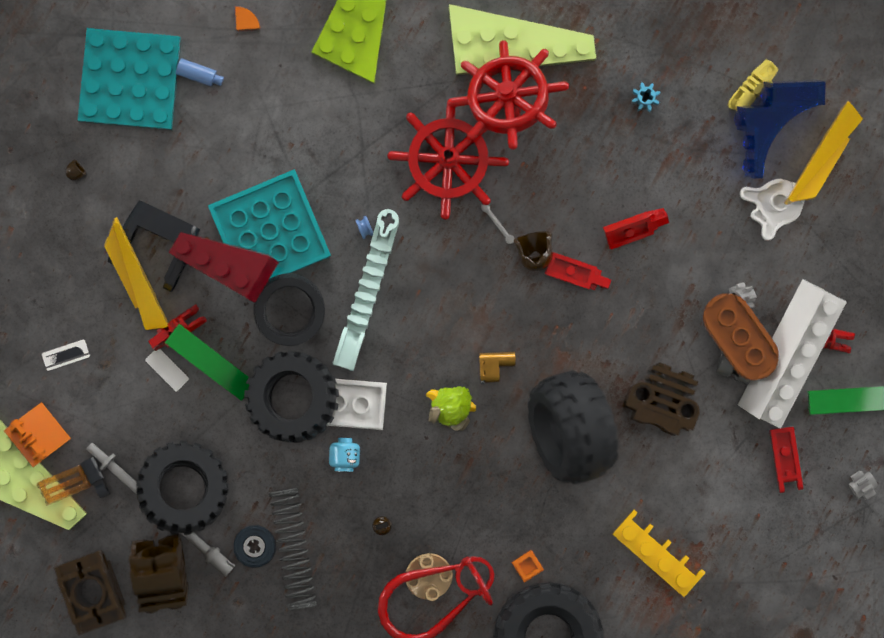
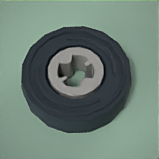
[233,525,276,568]

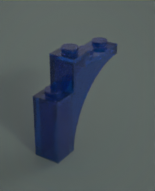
[734,80,826,179]

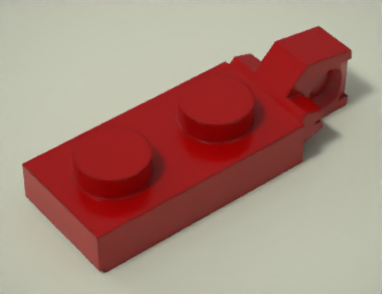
[603,208,669,250]
[545,252,612,291]

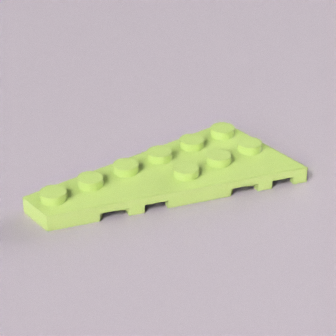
[449,4,596,75]

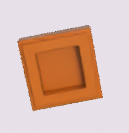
[511,550,544,583]

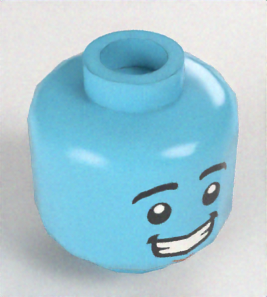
[329,438,360,472]

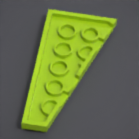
[311,0,386,84]

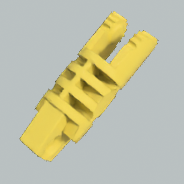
[728,59,778,113]

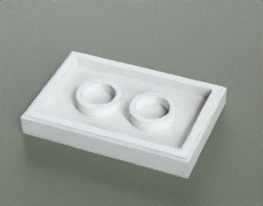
[326,379,387,430]

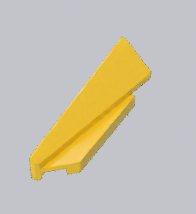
[784,101,863,205]
[104,217,168,330]

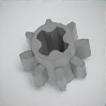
[729,282,757,308]
[848,470,878,500]

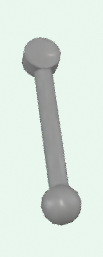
[481,205,515,244]

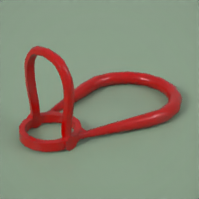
[378,556,494,638]

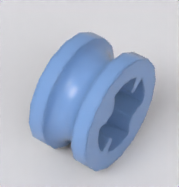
[355,216,373,240]

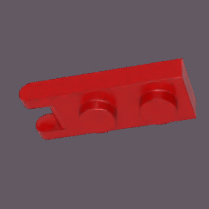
[769,426,803,493]

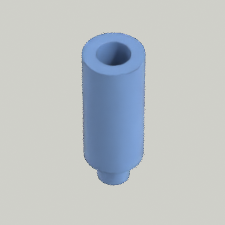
[176,58,224,87]

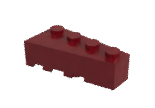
[169,232,279,303]

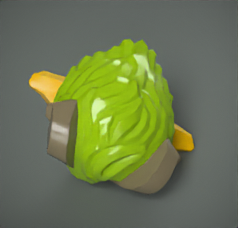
[426,386,476,431]

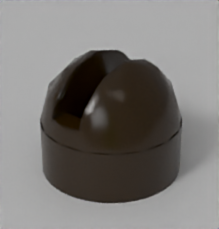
[65,160,86,180]
[372,516,392,535]

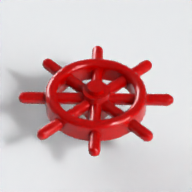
[448,40,569,150]
[387,99,509,220]

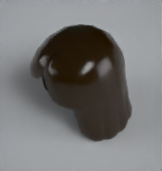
[514,231,553,271]

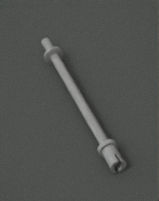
[86,442,236,577]

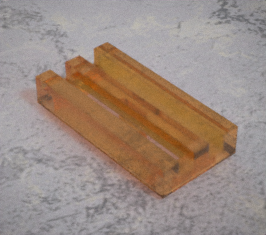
[37,465,91,505]

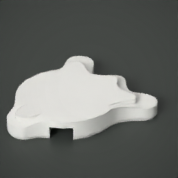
[740,179,805,241]

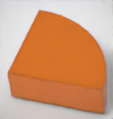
[235,7,260,31]

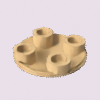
[406,553,453,601]

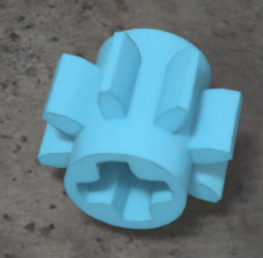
[631,82,660,112]

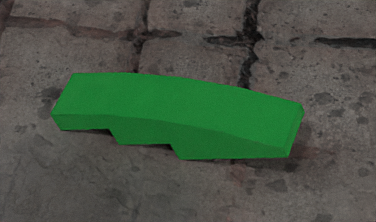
[165,324,249,401]
[808,386,884,415]

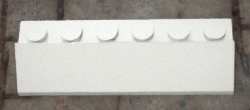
[738,279,847,429]

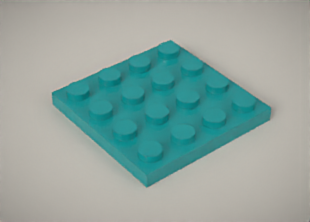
[78,28,181,130]
[208,169,331,279]

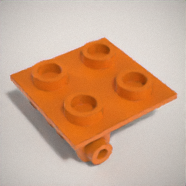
[4,402,71,467]

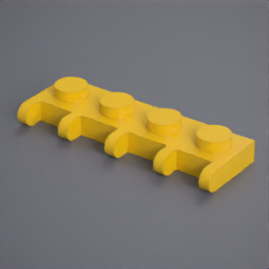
[612,510,705,597]

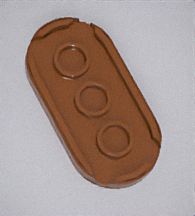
[703,293,779,380]

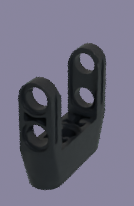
[107,200,200,292]

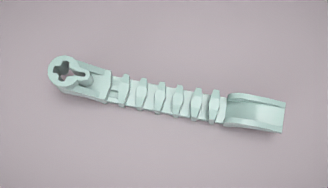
[333,209,399,371]

